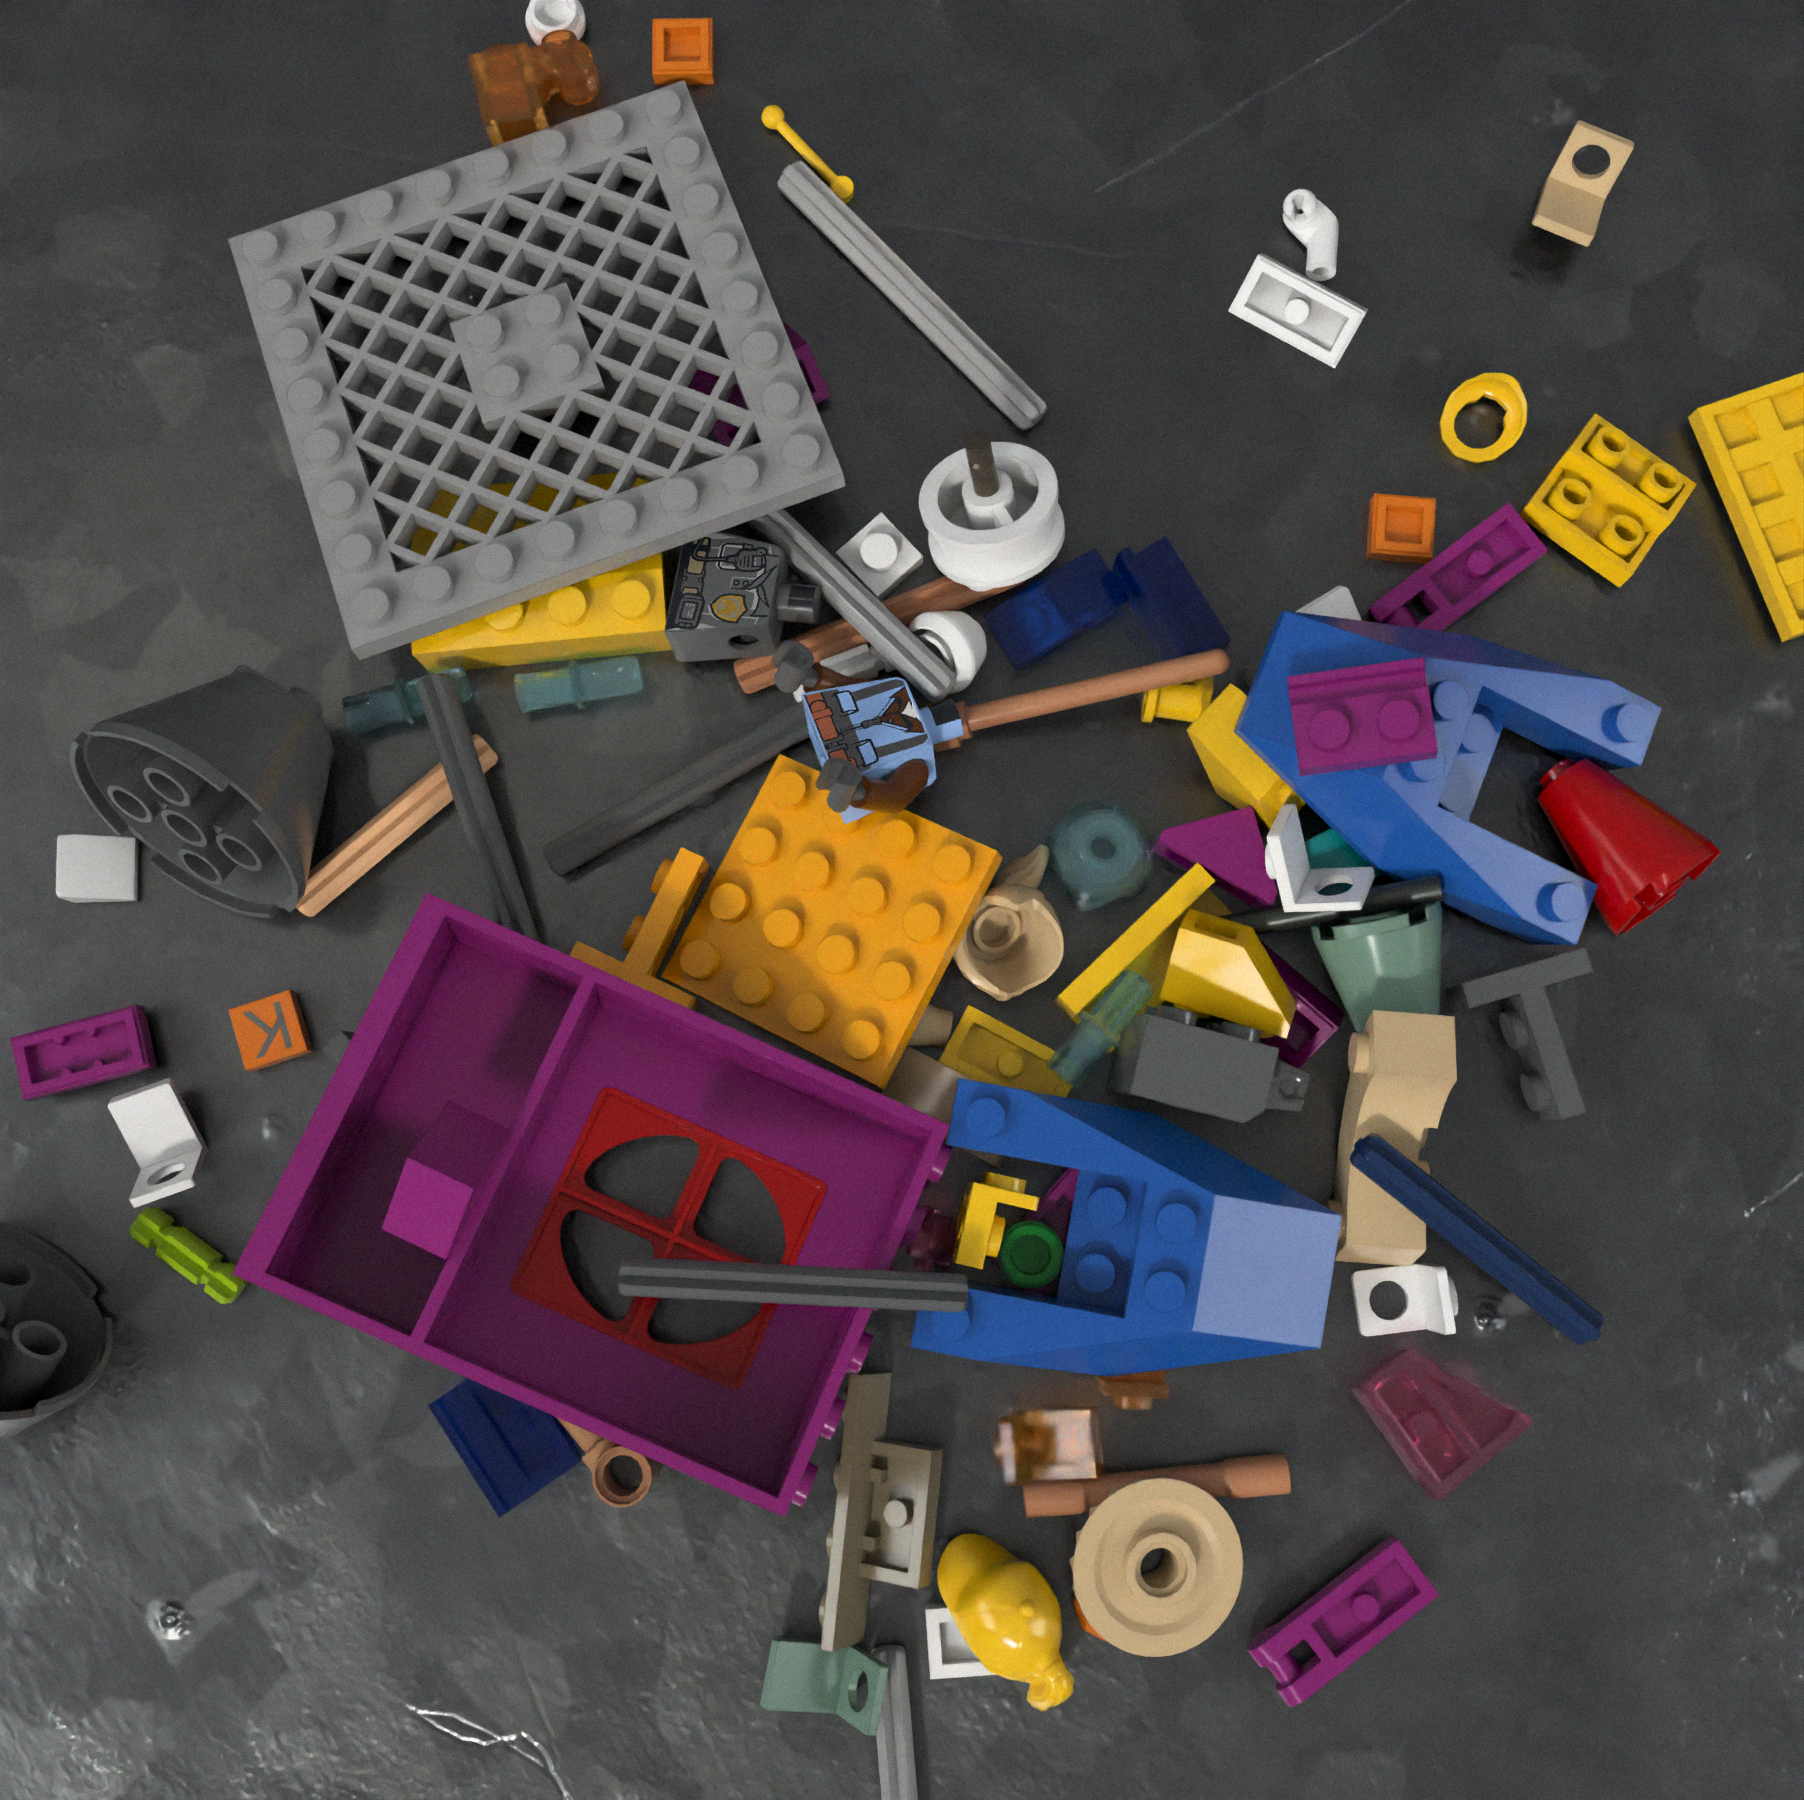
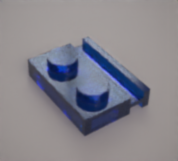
[428,1378,583,1518]

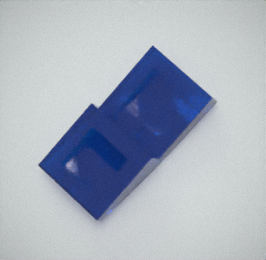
[983,549,1130,670]

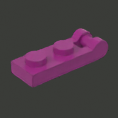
[1368,502,1548,631]
[1247,1535,1439,1707]

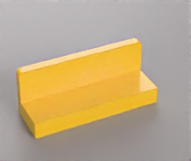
[1054,862,1233,1054]

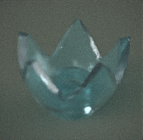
[1044,799,1153,911]

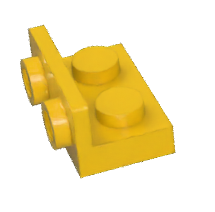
[949,1171,1040,1269]

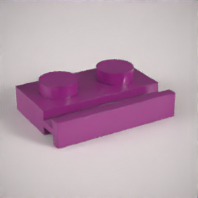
[1287,657,1438,777]

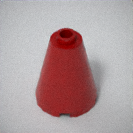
[1537,757,1721,936]

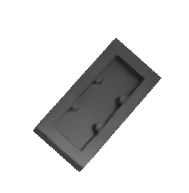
[1444,947,1594,1121]

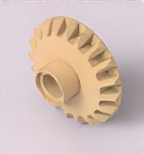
[1069,1475,1243,1657]

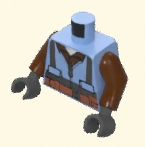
[771,640,963,824]

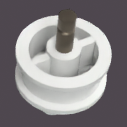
[919,431,1065,591]

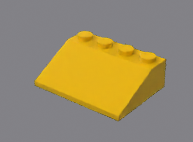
[411,473,672,673]

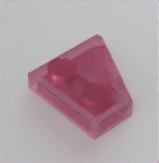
[1350,1349,1534,1501]

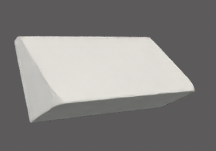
[1228,253,1368,368]

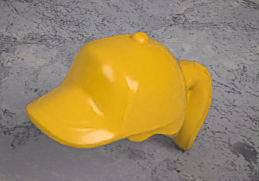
[937,1534,1075,1711]

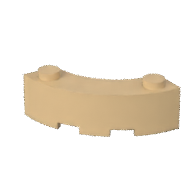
[1324,1010,1457,1266]

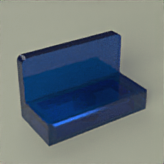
[1111,536,1231,660]

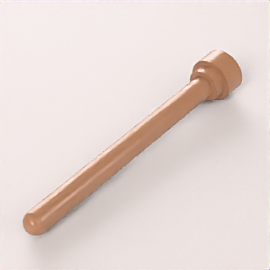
[925,649,1230,752]

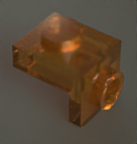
[995,1406,1104,1486]

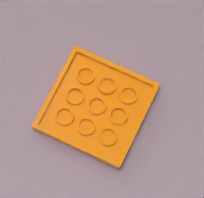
[661,754,1003,1090]

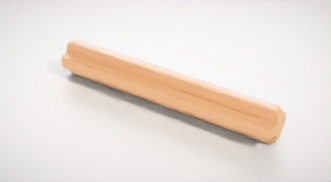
[296,734,498,917]

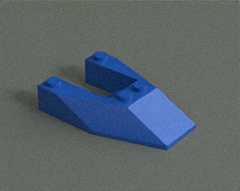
[1233,611,1662,945]
[911,1078,1342,1377]

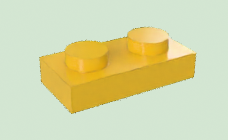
[938,1005,1082,1097]

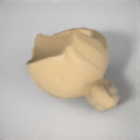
[953,844,1064,1001]

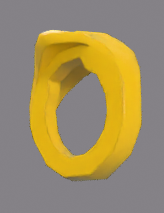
[1439,372,1528,463]

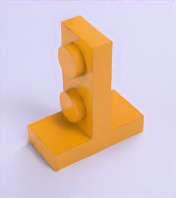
[569,847,711,1011]

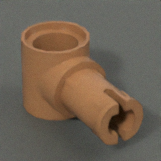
[558,1418,660,1508]

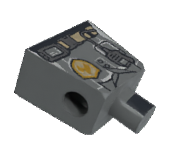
[664,532,821,662]

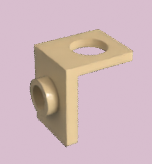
[1532,120,1635,247]

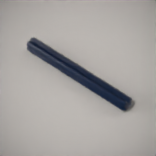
[1350,1133,1604,1345]

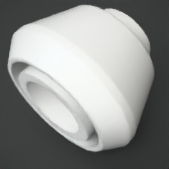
[909,611,987,693]

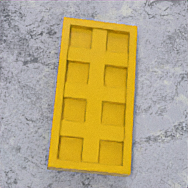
[1688,372,1804,642]

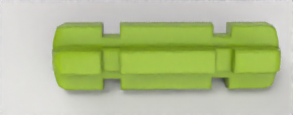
[129,1207,248,1304]

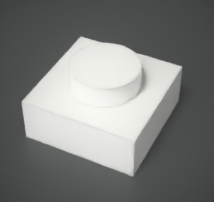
[835,512,923,601]
[925,1603,997,1679]

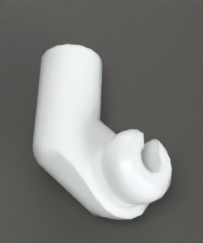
[1283,189,1339,281]

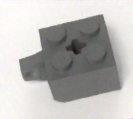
[1106,1005,1310,1123]

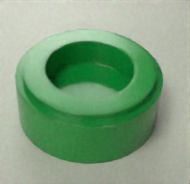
[998,1219,1064,1288]

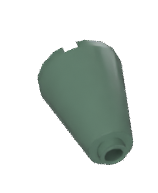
[1310,901,1443,1033]

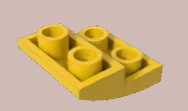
[1519,413,1697,588]

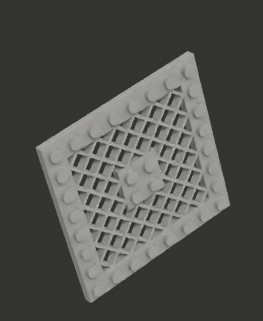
[228,80,846,660]

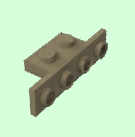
[819,1371,943,1652]

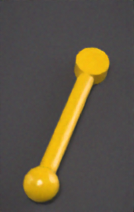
[761,105,854,203]

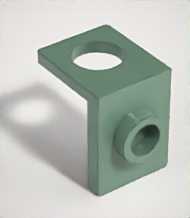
[760,1637,889,1736]

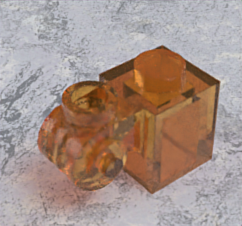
[467,30,600,146]

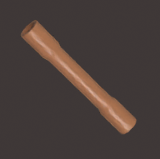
[1022,1453,1291,1519]

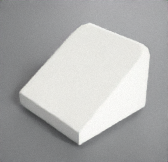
[56,834,139,903]

